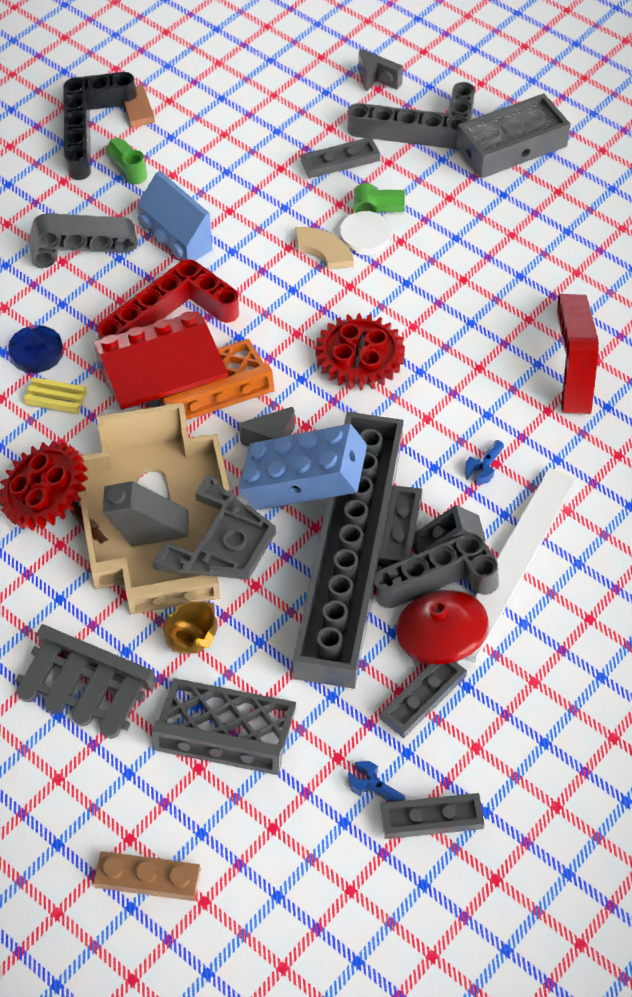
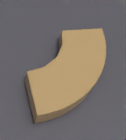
[295,227,354,269]

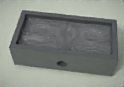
[456,93,571,179]

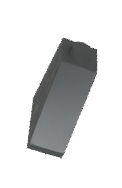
[102,481,189,547]

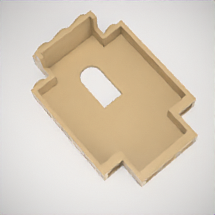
[79,403,230,615]

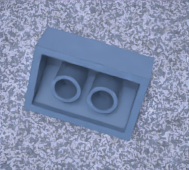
[137,171,212,261]

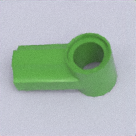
[105,137,147,184]
[354,183,405,213]

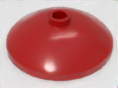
[396,590,489,664]

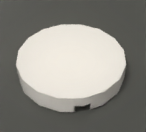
[340,211,392,255]

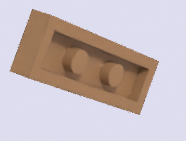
[93,851,201,901]

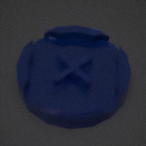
[8,325,64,373]

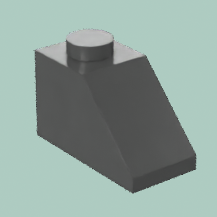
[414,505,486,554]

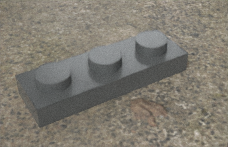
[301,137,380,179]
[379,485,422,566]
[380,662,467,738]
[380,793,485,839]

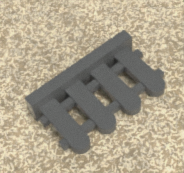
[15,624,157,739]

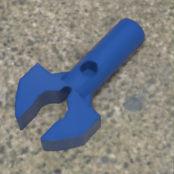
[465,440,504,485]
[348,761,406,802]

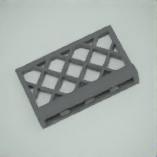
[152,678,296,775]

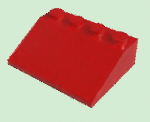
[93,311,229,410]

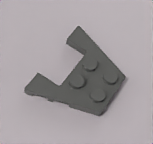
[153,474,276,580]

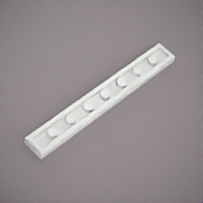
[466,467,576,663]

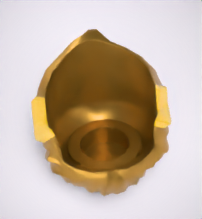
[163,601,218,655]

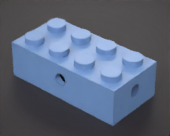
[238,423,367,510]

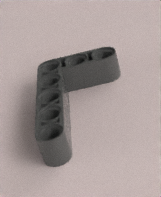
[347,82,475,149]

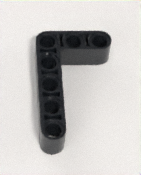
[63,72,137,180]

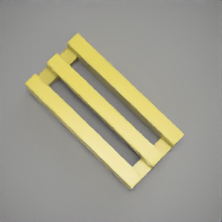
[23,377,87,414]

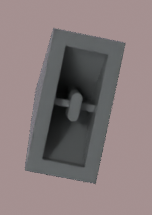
[239,406,295,447]

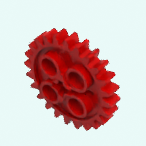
[315,313,405,390]
[0,441,88,531]

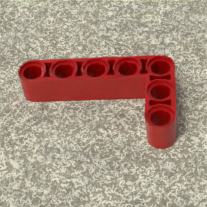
[97,259,239,340]
[557,294,599,414]

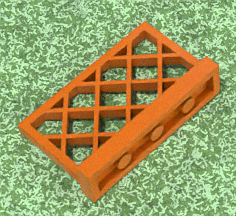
[159,339,275,420]

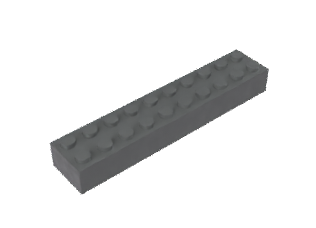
[293,412,404,689]

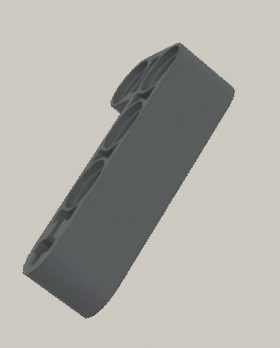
[28,213,138,268]
[374,533,499,608]

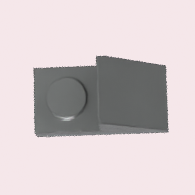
[358,49,403,91]

